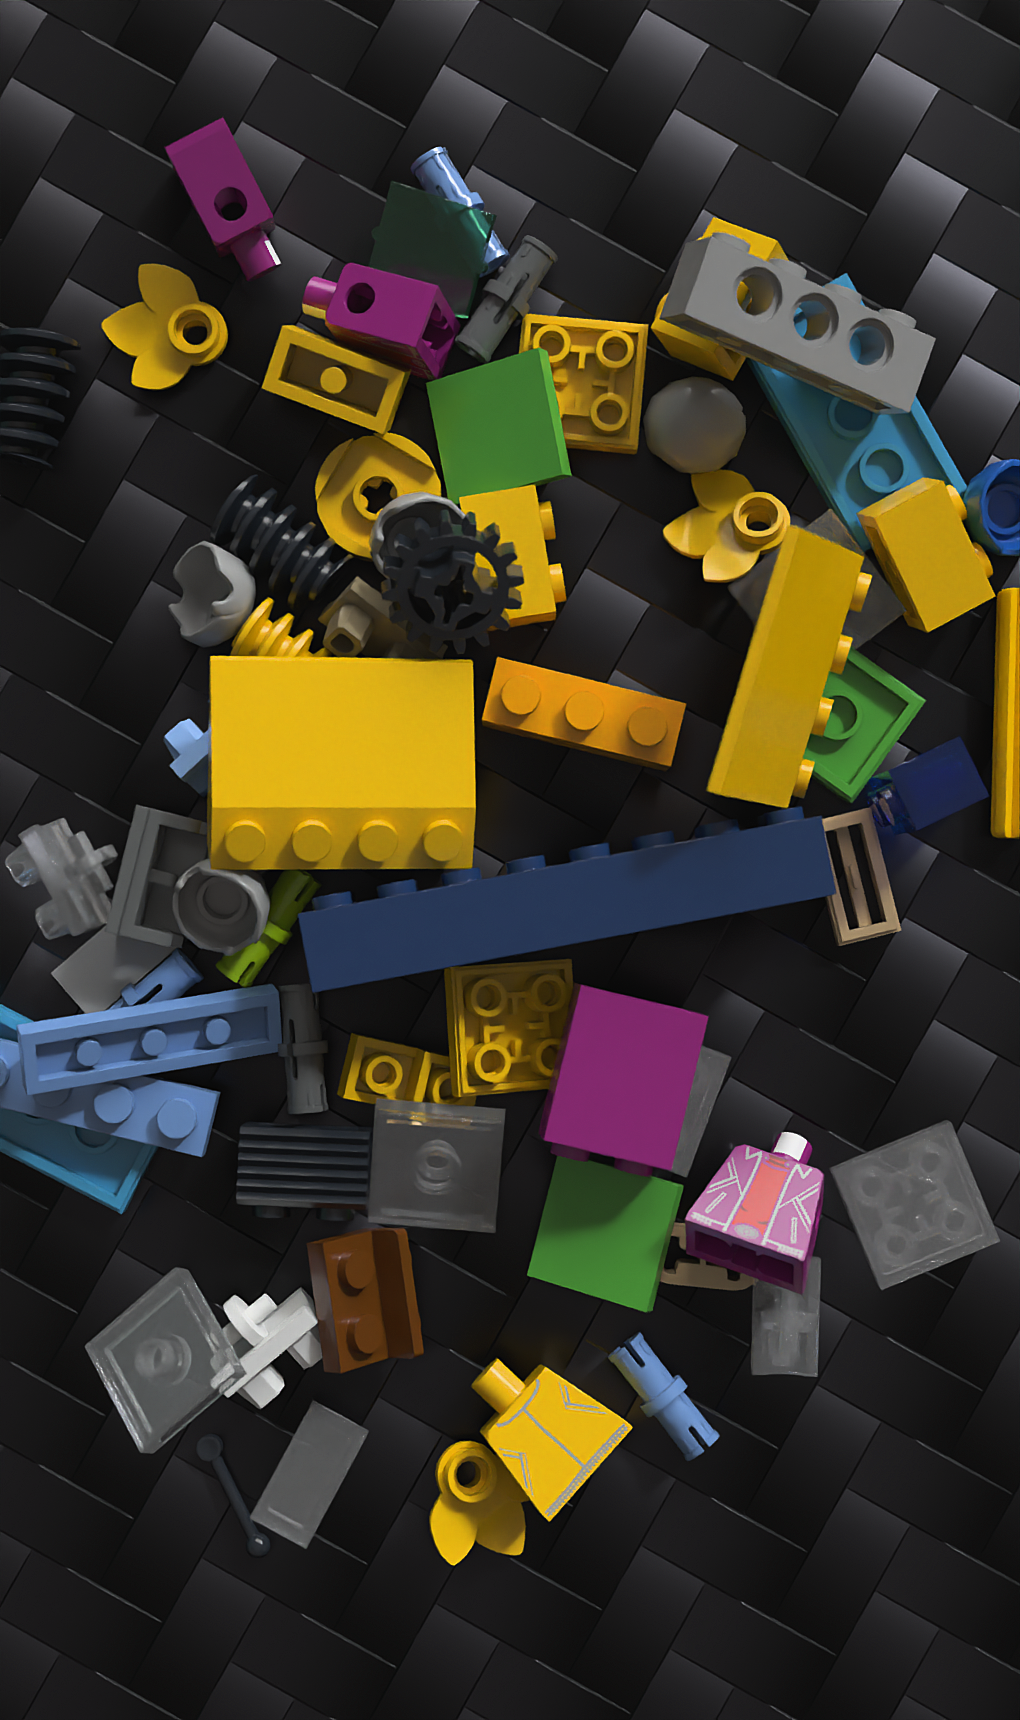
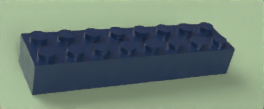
[298,807,836,993]

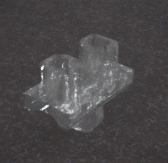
[5,818,118,940]
[751,1256,821,1377]

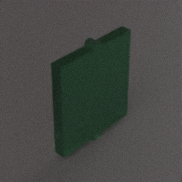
[369,181,497,319]

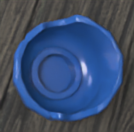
[962,459,1020,556]

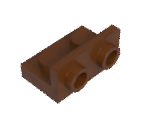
[306,1228,424,1373]

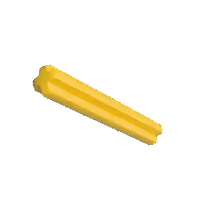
[991,587,1020,839]

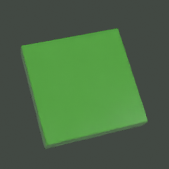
[426,348,572,508]
[803,647,926,804]
[527,1155,684,1313]

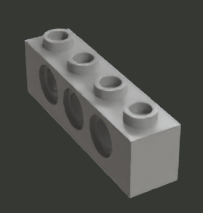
[659,232,936,415]

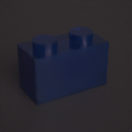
[866,736,989,835]

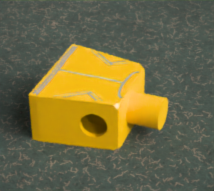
[471,1358,633,1522]

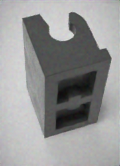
[104,805,208,948]

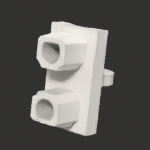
[213,1287,322,1409]

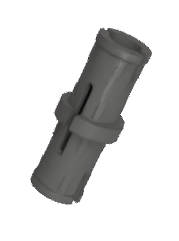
[454,235,558,364]
[278,983,329,1114]

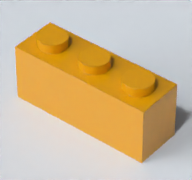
[482,657,686,771]

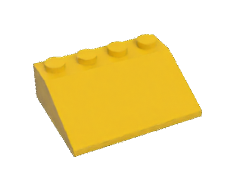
[707,524,872,808]
[207,656,476,870]

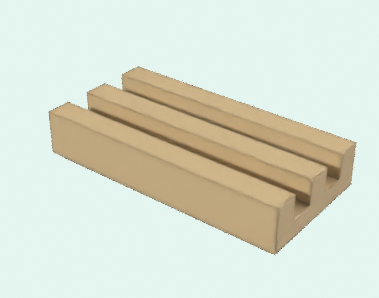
[822,807,901,946]

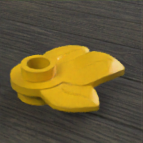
[101,264,228,390]
[663,469,790,583]
[429,1441,529,1565]

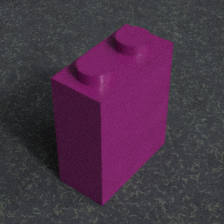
[538,983,709,1177]

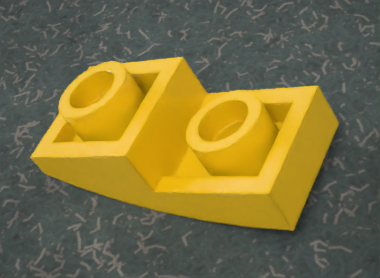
[337,1033,477,1126]

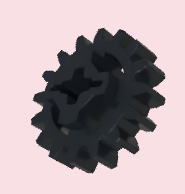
[381,510,524,654]

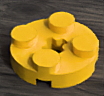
[315,432,442,562]

